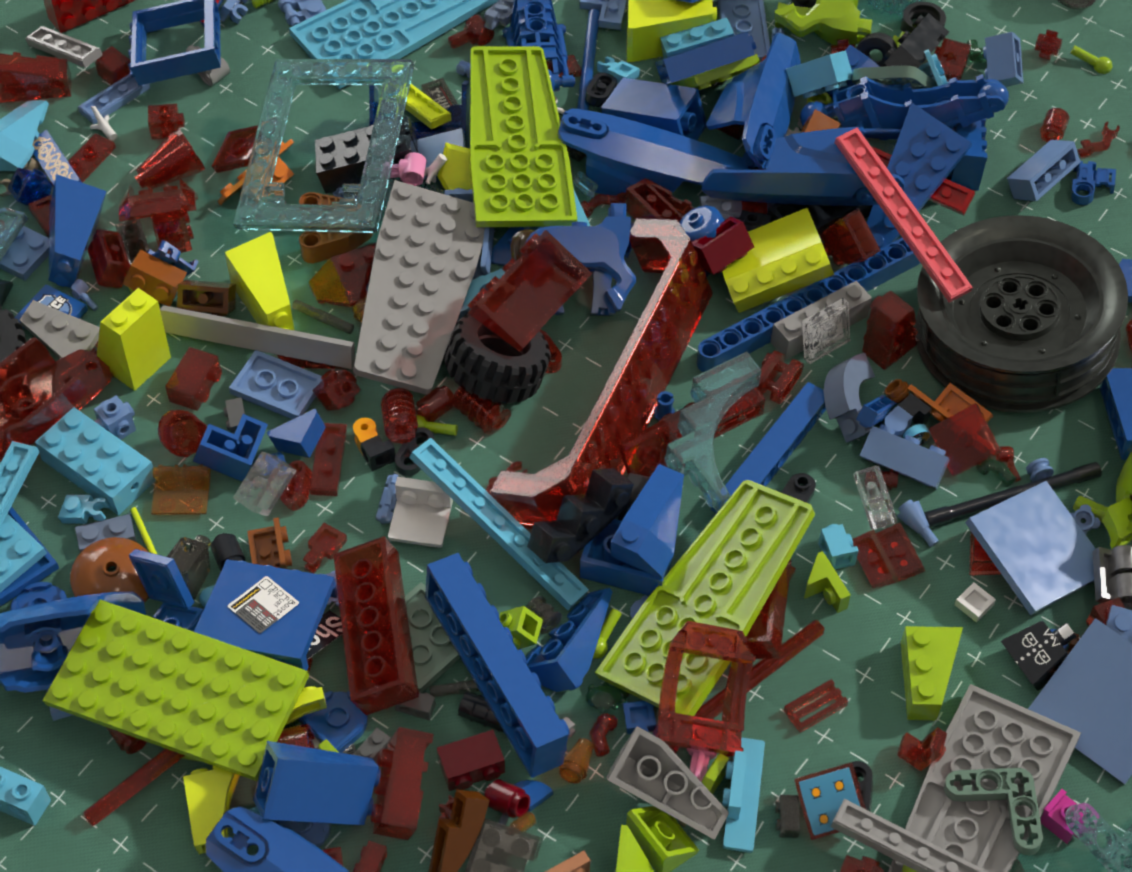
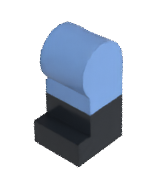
[884,393,932,438]

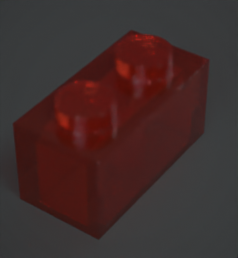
[353,840,388,872]

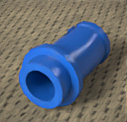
[654,391,675,423]

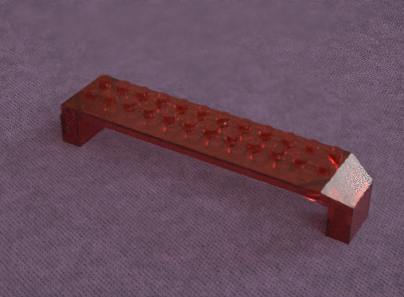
[490,219,713,529]

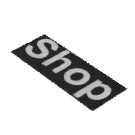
[306,610,354,659]

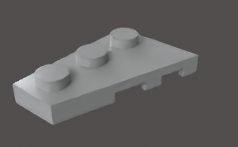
[20,300,100,374]

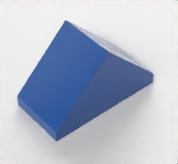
[267,409,326,458]

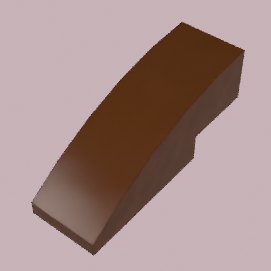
[429,790,489,872]

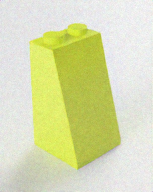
[627,0,717,62]
[225,232,295,331]
[96,288,171,391]

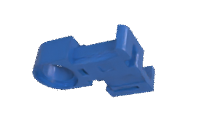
[1071,161,1116,205]
[146,240,198,277]

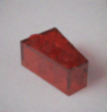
[0,52,72,103]
[625,178,694,254]
[862,290,919,370]
[370,727,434,840]

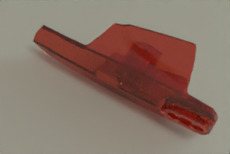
[0,337,111,463]

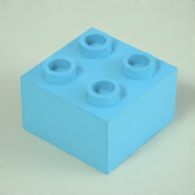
[786,51,853,99]

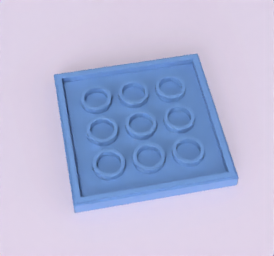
[965,481,1096,615]
[1028,618,1132,784]

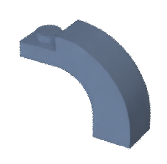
[824,353,875,443]

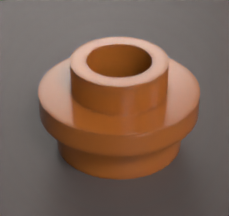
[884,379,909,403]

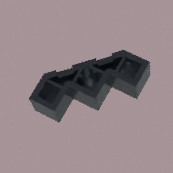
[883,13,949,68]
[527,468,634,563]

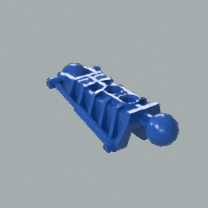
[502,0,575,92]

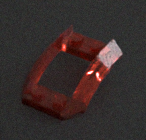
[119,178,198,222]
[658,621,755,757]

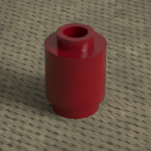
[484,779,530,818]

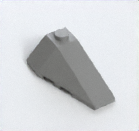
[606,726,729,840]

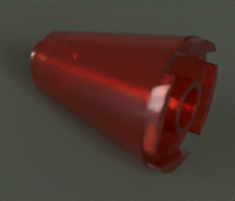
[134,128,205,190]

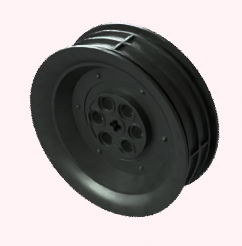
[915,215,1128,413]

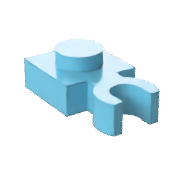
[597,57,640,83]
[58,495,110,524]

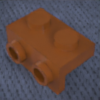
[247,517,292,569]

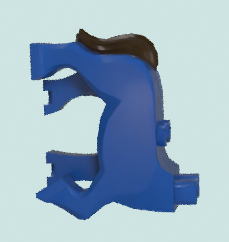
[506,203,636,316]

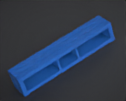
[856,395,896,428]

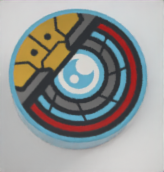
[902,424,931,446]

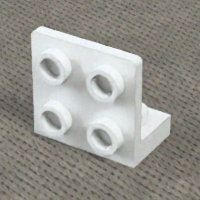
[388,477,453,548]

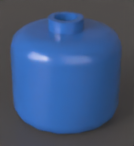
[677,205,725,261]

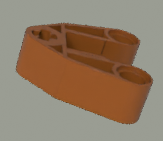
[299,192,373,264]

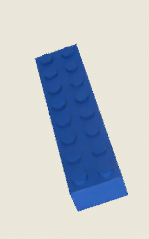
[425,553,570,778]

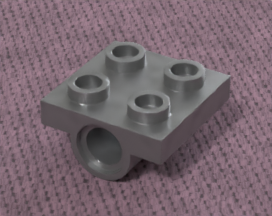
[1093,545,1132,610]

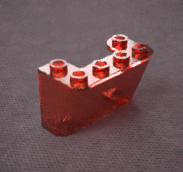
[467,230,592,352]

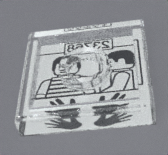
[802,298,850,364]

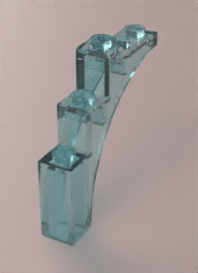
[665,352,762,512]

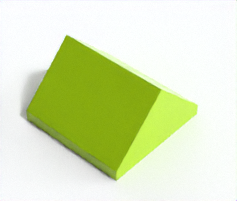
[626,806,700,872]

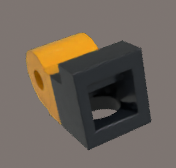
[353,418,395,472]

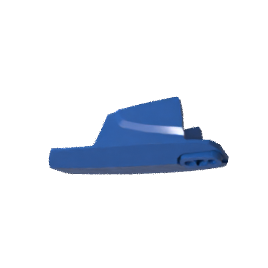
[706,33,801,170]
[558,108,749,202]
[702,127,905,206]
[0,591,146,693]
[206,807,349,872]

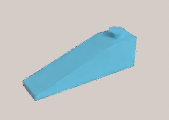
[0,100,49,171]

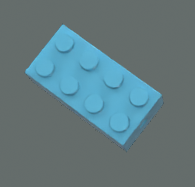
[35,407,157,516]

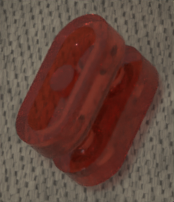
[749,350,804,405]

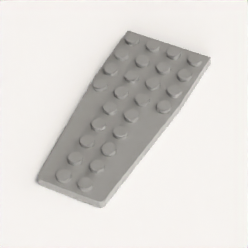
[353,180,485,395]
[888,684,1081,872]

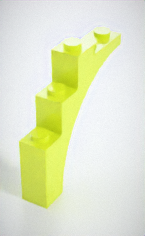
[183,686,327,854]

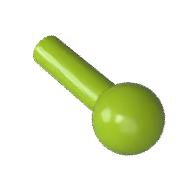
[1070,45,1112,74]
[408,415,458,436]
[593,608,622,659]

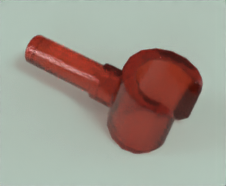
[995,446,1021,482]

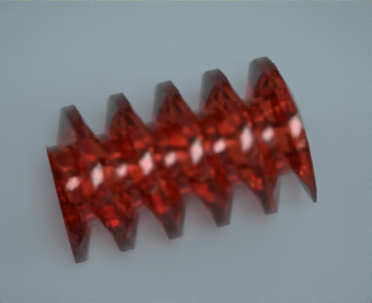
[452,386,511,435]
[381,388,418,444]

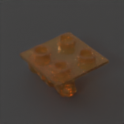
[151,464,211,515]

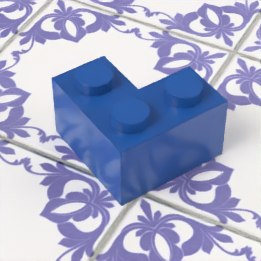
[193,414,268,482]

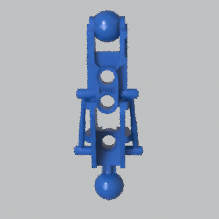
[800,74,1009,140]

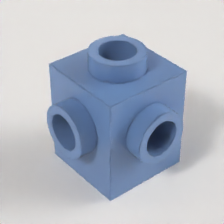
[94,395,136,440]

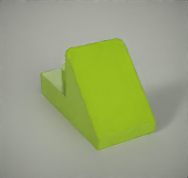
[804,551,851,613]

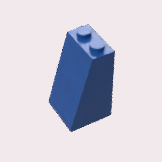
[601,77,707,141]
[48,174,106,288]
[253,741,381,825]

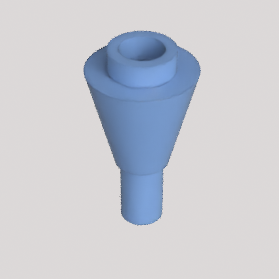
[897,500,939,548]

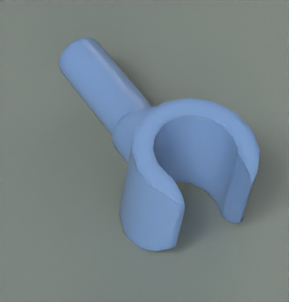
[71,279,98,311]

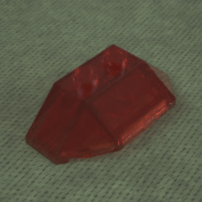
[309,242,377,307]

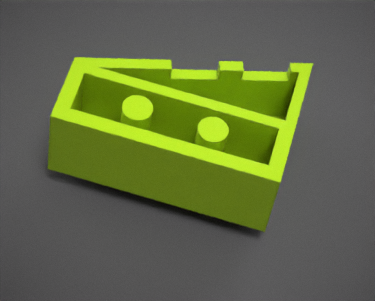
[901,626,963,720]

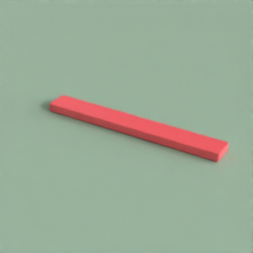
[834,128,973,303]

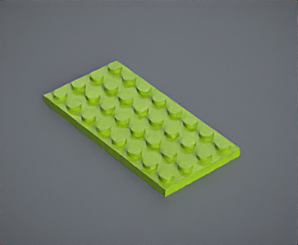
[43,600,309,781]

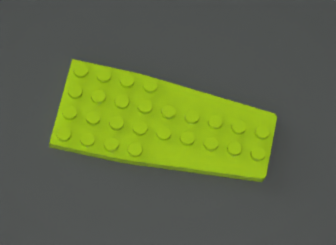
[470,46,578,227]
[595,480,815,723]

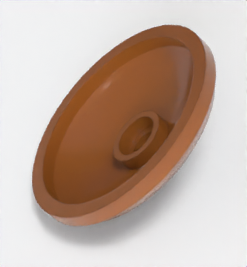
[70,537,149,603]

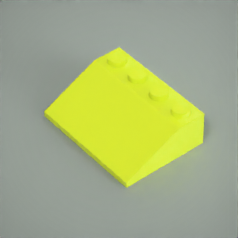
[722,208,834,313]

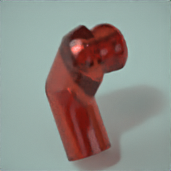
[590,713,618,757]

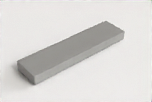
[25,26,103,68]

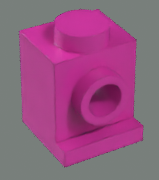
[1040,789,1090,844]

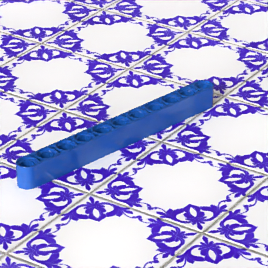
[697,237,920,373]

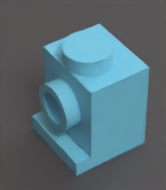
[818,524,859,569]

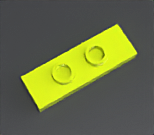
[392,84,452,129]

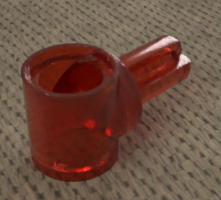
[448,15,494,48]

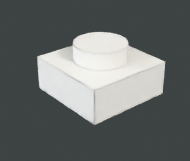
[954,582,996,623]

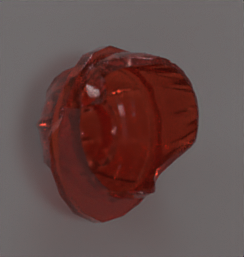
[158,410,207,457]

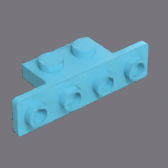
[722,737,765,853]

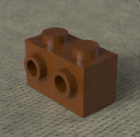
[177,280,236,316]

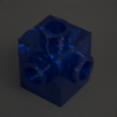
[8,167,53,207]

